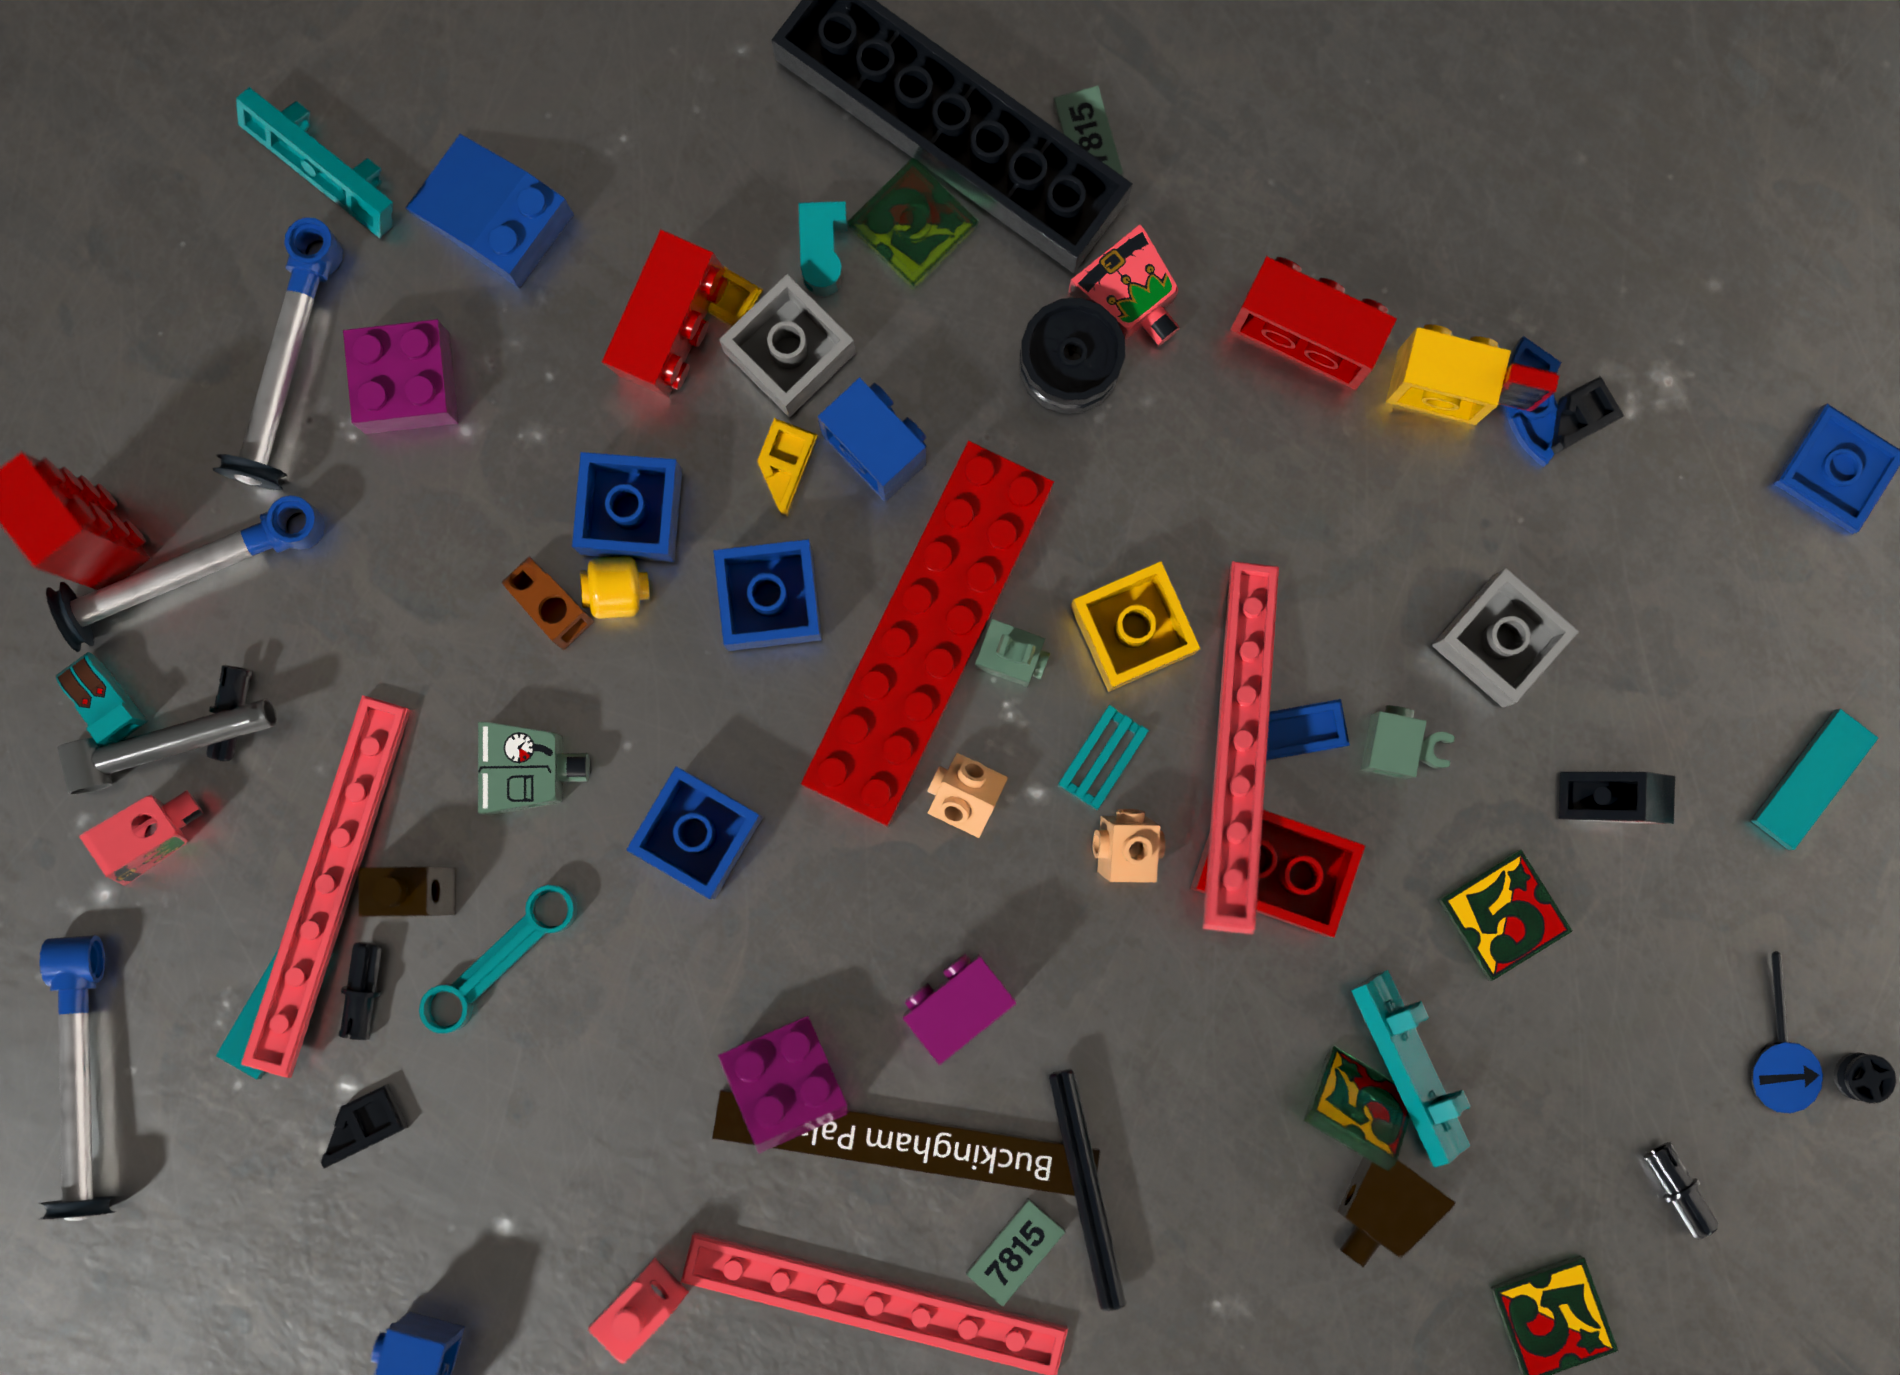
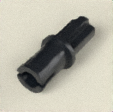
[206,665,253,761]
[338,942,382,1040]
[1644,1142,1718,1239]

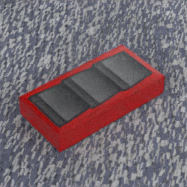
[1498,363,1560,412]

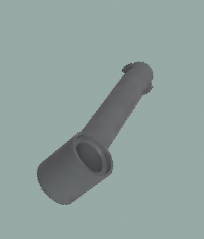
[57,699,277,795]

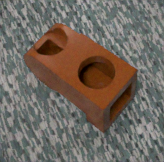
[502,556,595,650]

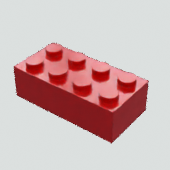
[0,452,151,590]

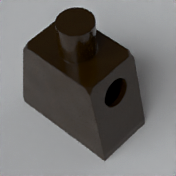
[358,867,456,917]
[1338,1143,1456,1268]

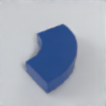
[1504,336,1562,467]

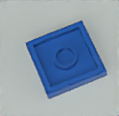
[1773,404,1900,534]

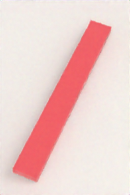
[1203,561,1279,934]
[241,695,411,1078]
[681,1232,1068,1375]

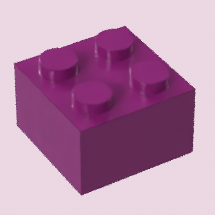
[343,319,459,434]
[903,953,1017,1065]
[718,1016,847,1154]

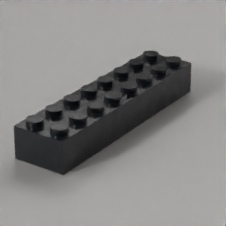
[772,0,1133,273]

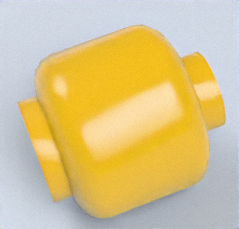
[580,556,649,619]

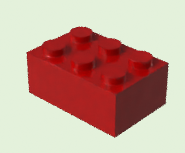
[602,229,728,398]
[1230,256,1397,390]
[1190,809,1366,938]

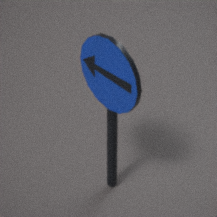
[1751,951,1823,1114]

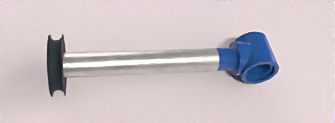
[212,218,343,490]
[46,495,325,652]
[39,935,116,1220]

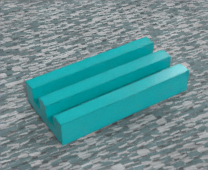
[1057,705,1149,810]

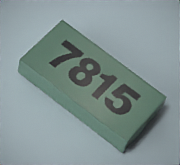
[1053,86,1123,176]
[966,1198,1065,1307]

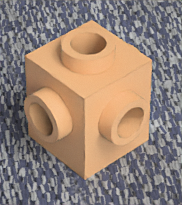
[927,753,1008,838]
[1093,809,1165,882]

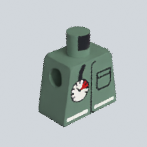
[478,722,590,815]

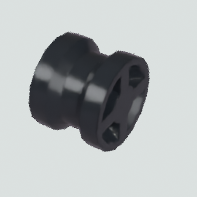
[1834,1052,1896,1103]

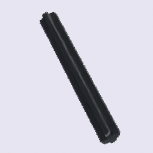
[1049,1069,1126,1311]

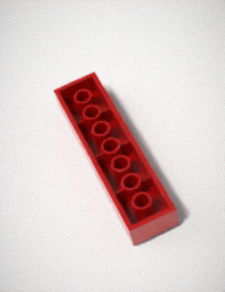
[801,440,1054,828]

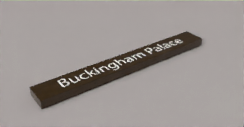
[712,1089,1100,1196]

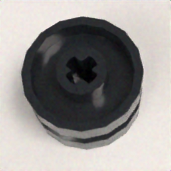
[1019,298,1126,414]

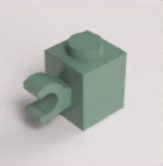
[975,619,1050,687]
[1361,705,1455,779]

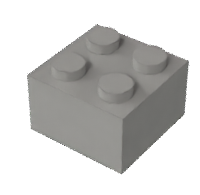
[719,274,856,418]
[1432,568,1579,708]

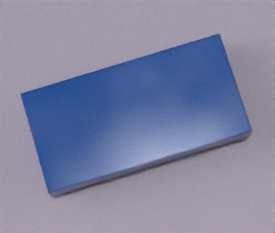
[1266,699,1350,761]

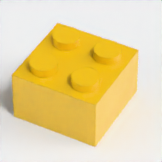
[1386,324,1511,425]
[1070,561,1200,692]

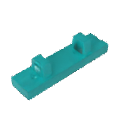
[236,87,393,238]
[1351,970,1471,1168]

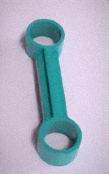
[419,885,578,1034]

